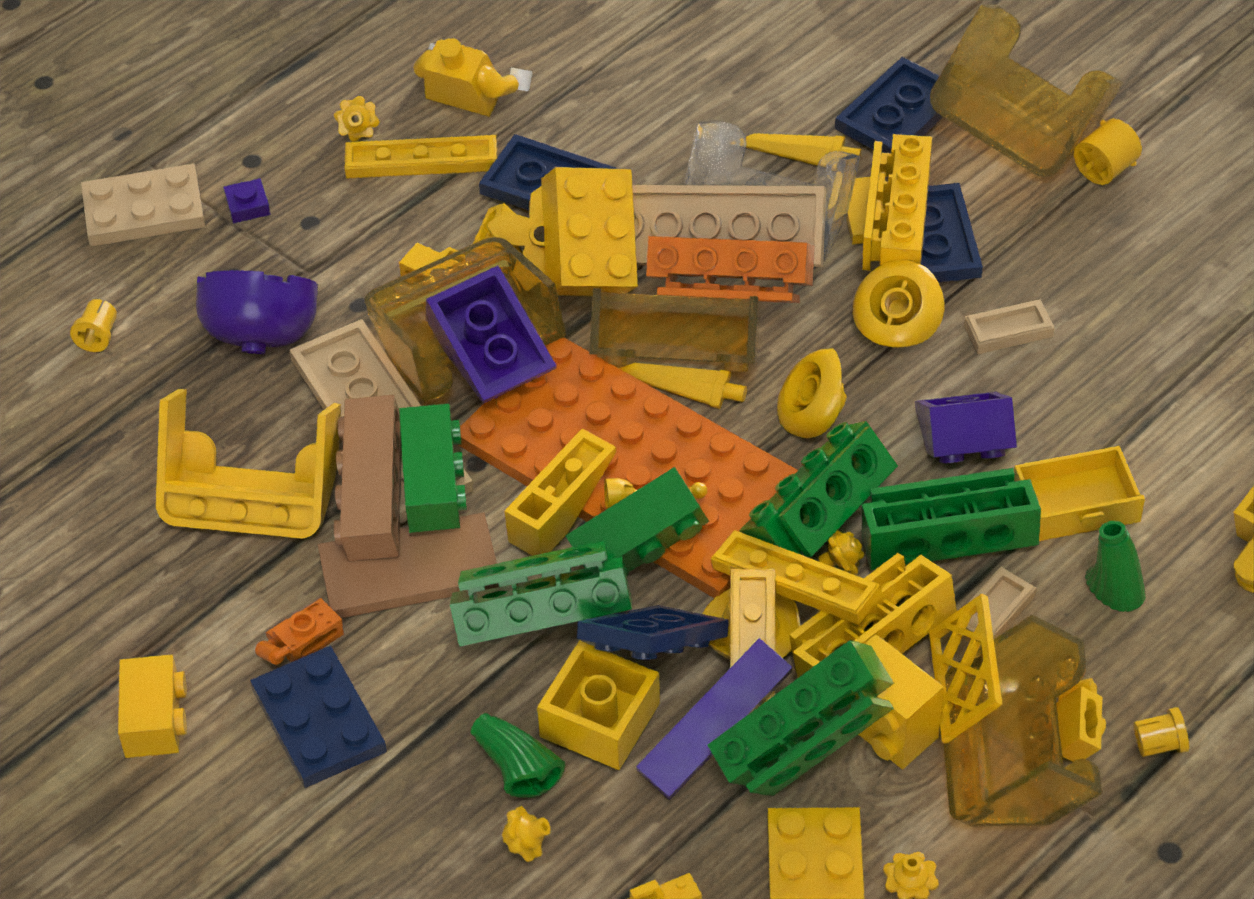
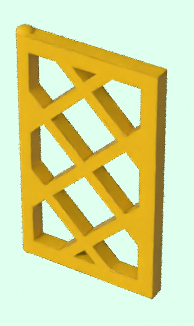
[929,593,1002,743]

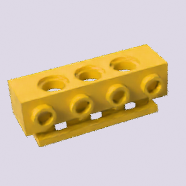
[862,134,932,271]
[789,553,957,678]

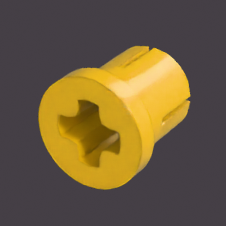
[70,299,117,352]
[1133,707,1189,757]

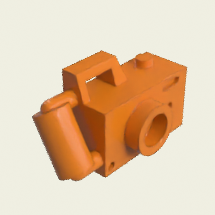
[255,598,344,665]

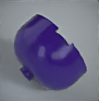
[196,270,318,354]

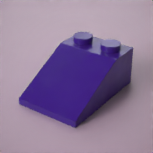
[425,265,556,404]

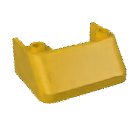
[156,389,341,538]

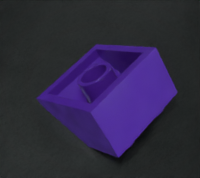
[915,391,1017,463]

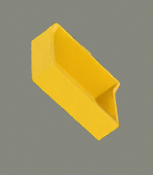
[1014,446,1145,541]

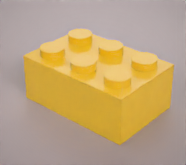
[541,167,638,296]

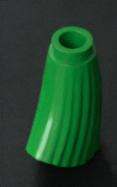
[1085,521,1146,612]
[471,713,566,798]

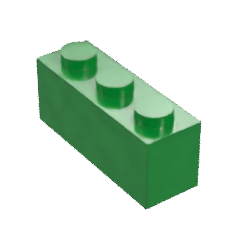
[399,404,467,533]
[565,467,709,576]

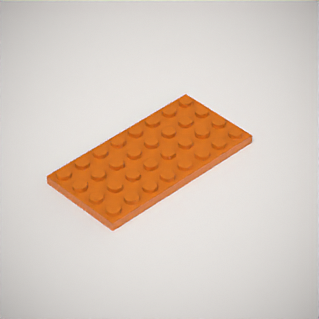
[458,333,798,598]

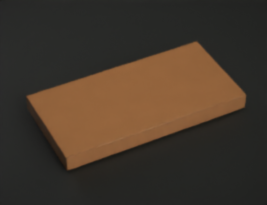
[317,512,499,618]

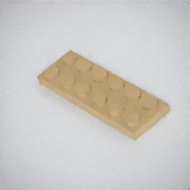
[632,185,826,267]
[290,319,473,524]

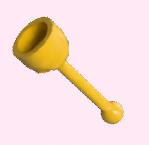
[604,478,707,510]

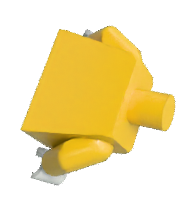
[414,38,533,117]

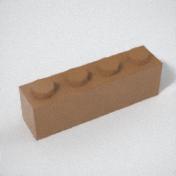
[334,394,402,561]

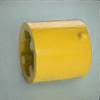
[1073,118,1142,185]

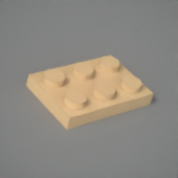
[81,163,205,247]

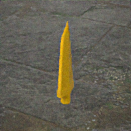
[731,133,862,171]
[619,363,747,409]

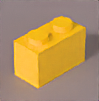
[118,655,187,758]

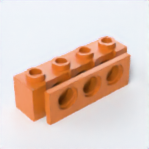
[646,236,815,303]

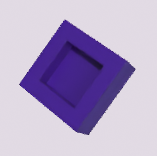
[223,178,271,224]

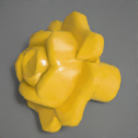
[334,96,380,142]
[818,531,864,575]
[502,806,551,862]
[883,852,939,899]

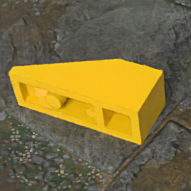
[504,428,616,556]

